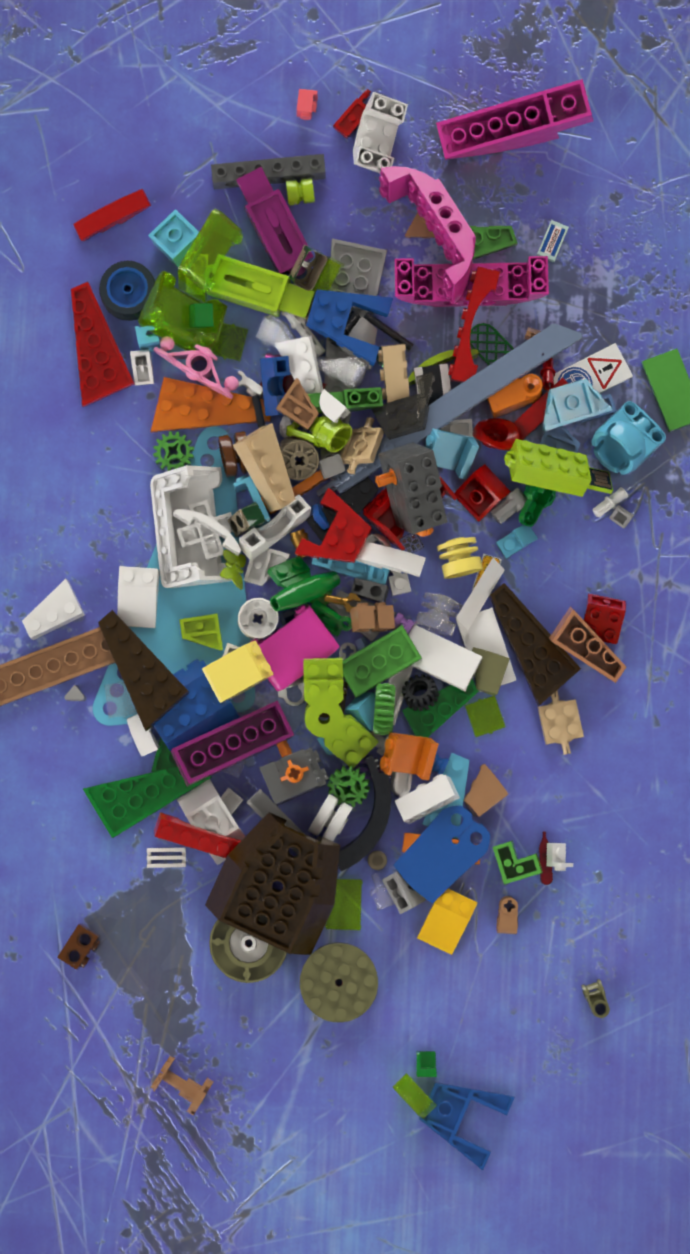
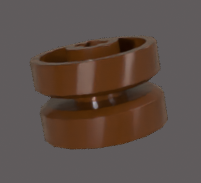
[218,431,248,478]

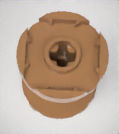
[150,1056,214,1115]

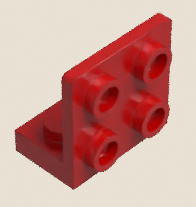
[584,593,626,644]

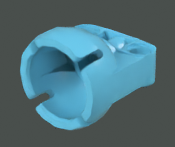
[591,401,666,475]

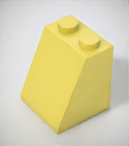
[202,640,274,703]

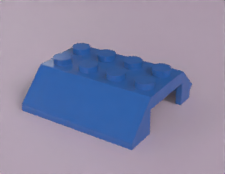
[153,659,240,752]

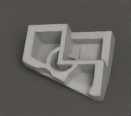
[340,316,377,370]

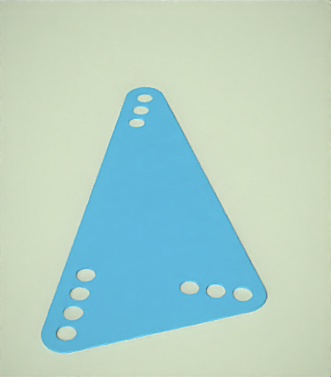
[93,427,255,726]

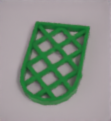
[470,323,514,366]

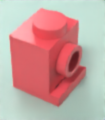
[297,89,318,120]

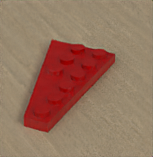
[71,282,135,407]

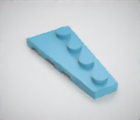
[422,753,469,839]

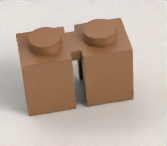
[350,602,395,632]

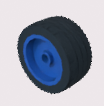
[99,260,157,321]

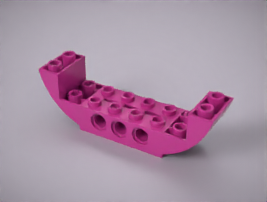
[379,166,476,305]
[394,256,549,307]

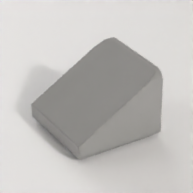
[319,453,345,479]

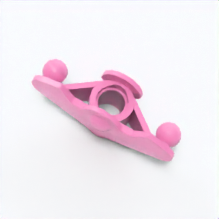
[153,336,239,399]

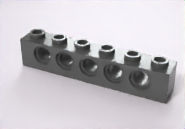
[211,154,326,190]

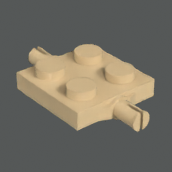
[340,417,384,474]
[537,691,584,755]

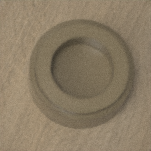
[368,851,387,870]

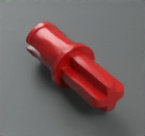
[540,358,555,390]

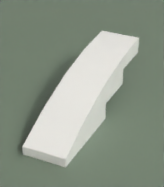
[356,542,426,577]

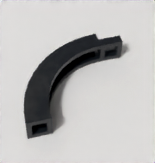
[338,755,391,871]

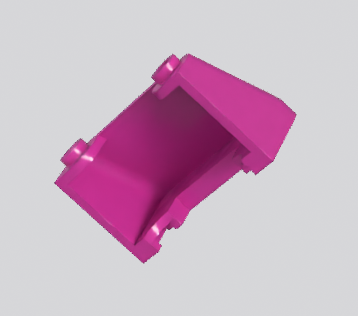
[251,603,339,691]

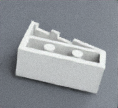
[22,579,85,640]

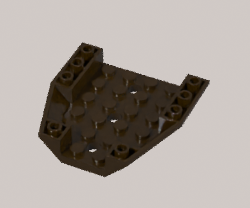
[205,812,340,955]

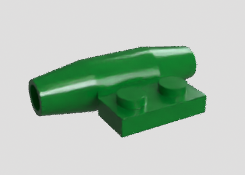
[267,556,340,611]

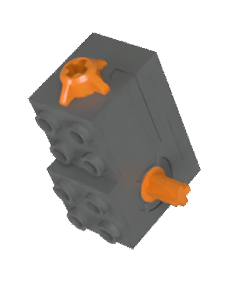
[375,442,448,537]
[259,740,329,806]

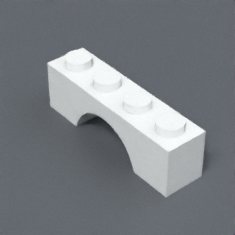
[239,494,311,561]

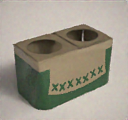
[289,245,328,291]
[227,502,265,537]

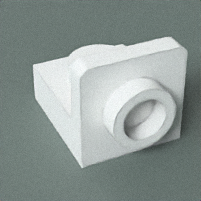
[547,843,573,871]

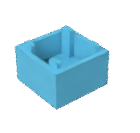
[148,209,205,268]

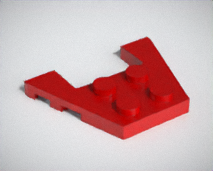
[295,488,372,563]

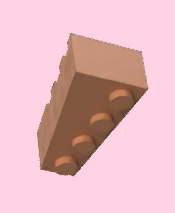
[549,606,626,683]

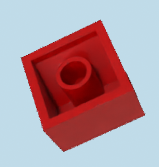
[454,464,511,522]

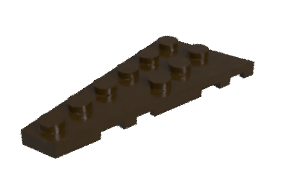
[98,610,189,731]

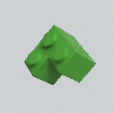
[493,840,543,884]

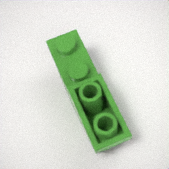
[308,387,383,415]

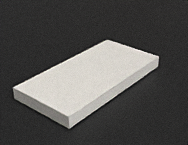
[456,608,516,692]
[408,624,483,691]

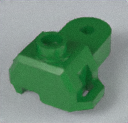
[519,484,556,527]

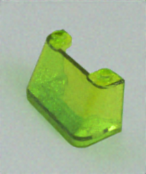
[138,270,227,351]

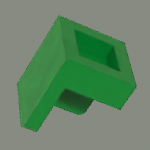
[189,303,214,328]
[416,1051,437,1077]

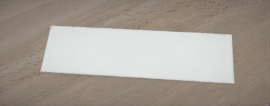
[456,558,505,630]

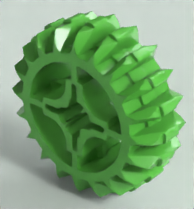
[373,683,396,736]

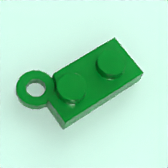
[311,599,352,637]

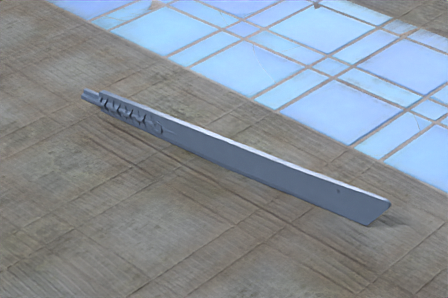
[316,323,582,500]

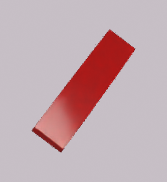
[73,189,151,241]
[514,378,569,440]

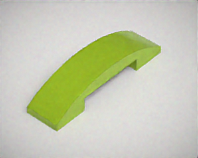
[408,349,479,386]

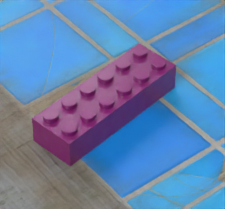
[171,700,294,787]

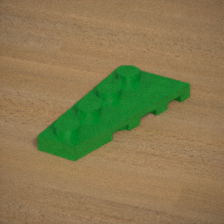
[402,679,479,737]

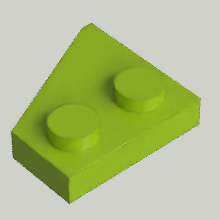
[179,614,223,651]

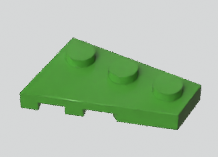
[470,226,518,260]

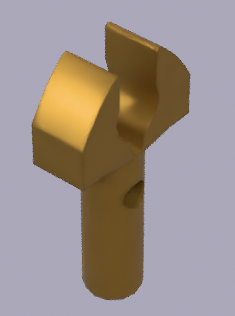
[324,593,361,613]

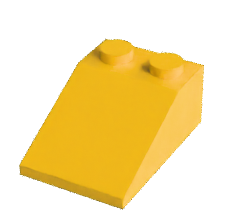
[417,888,478,955]

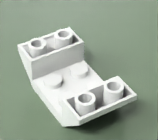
[353,92,408,173]
[177,779,245,865]

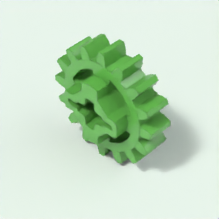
[153,431,194,471]
[327,765,370,807]

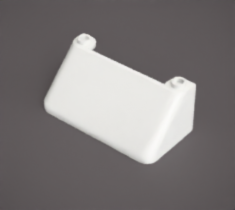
[150,465,232,588]

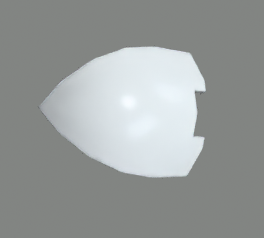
[319,389,350,423]

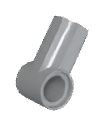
[490,488,527,525]

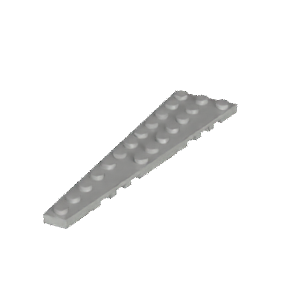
[321,239,387,459]

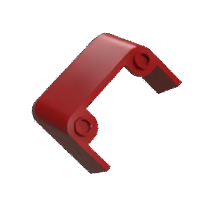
[363,476,457,551]

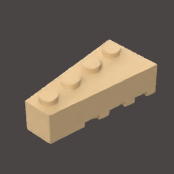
[233,423,296,512]

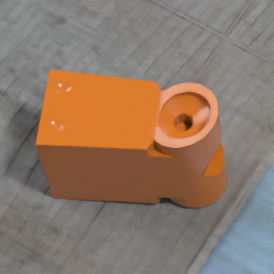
[487,374,542,418]

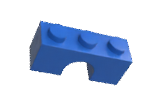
[260,356,290,416]

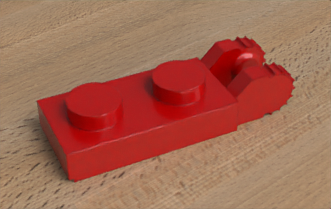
[333,89,371,139]

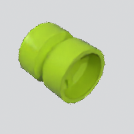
[286,178,315,206]

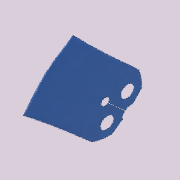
[393,805,490,904]

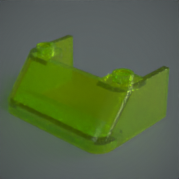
[178,208,243,303]

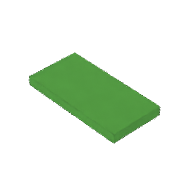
[641,348,690,432]
[343,625,422,698]

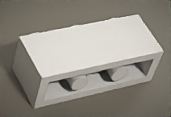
[395,774,460,824]

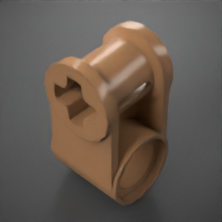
[496,896,518,934]

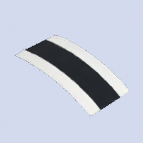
[414,364,451,412]

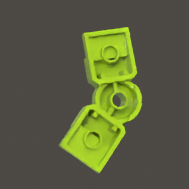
[303,658,379,768]

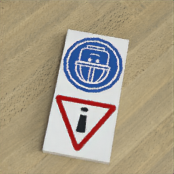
[554,343,633,393]

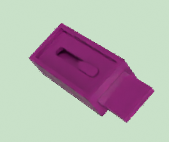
[236,167,314,277]

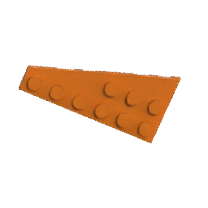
[151,377,272,433]

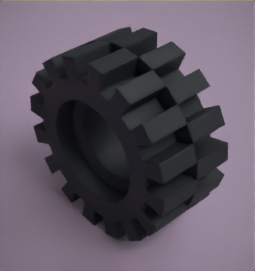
[402,674,439,711]

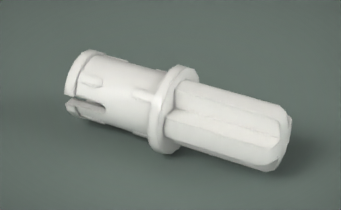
[592,487,628,518]

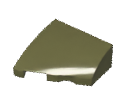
[472,647,510,696]

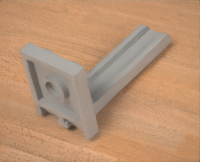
[246,789,322,855]

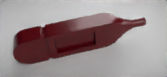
[539,832,553,885]

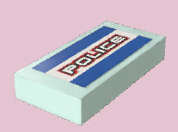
[537,220,569,262]

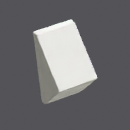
[130,350,154,386]

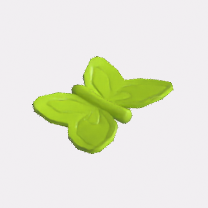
[220,550,246,590]

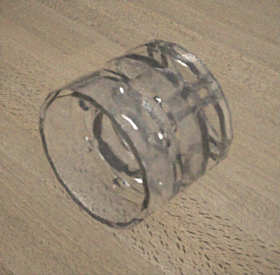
[414,592,463,637]

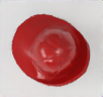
[472,418,520,450]

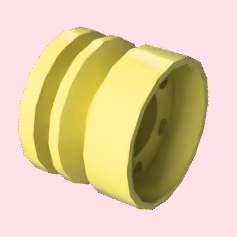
[437,537,483,579]

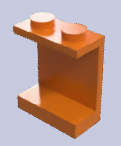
[380,732,439,781]

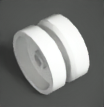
[308,794,353,841]

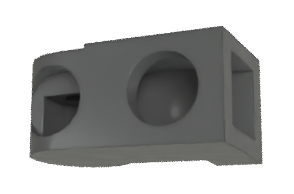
[350,578,389,603]

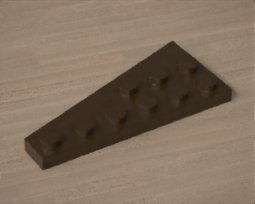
[489,583,581,707]

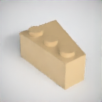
[378,344,410,404]

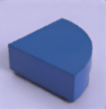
[312,503,329,530]

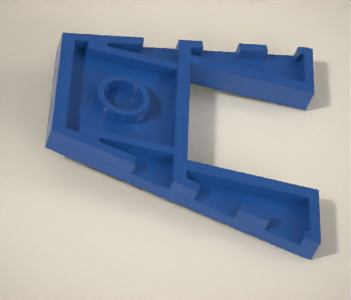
[306,289,393,366]
[419,1082,515,1170]

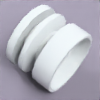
[238,598,278,639]

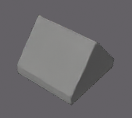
[609,505,634,529]
[65,685,86,701]

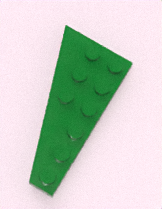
[83,767,212,838]

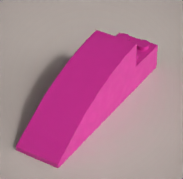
[436,79,593,160]

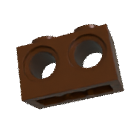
[57,924,100,970]

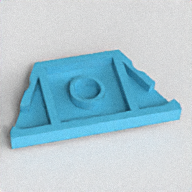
[542,379,613,431]

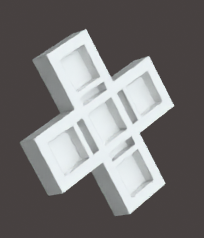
[176,500,233,561]

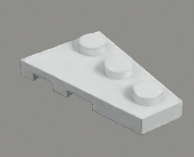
[274,335,323,394]

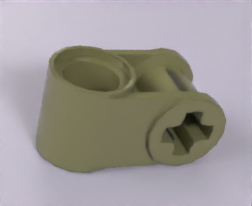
[581,979,610,1018]

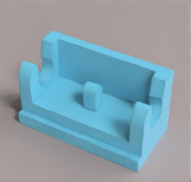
[135,326,160,352]

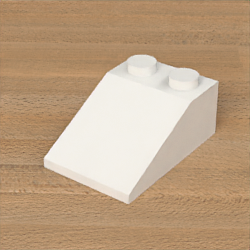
[117,566,160,628]

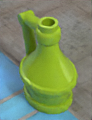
[286,416,352,453]

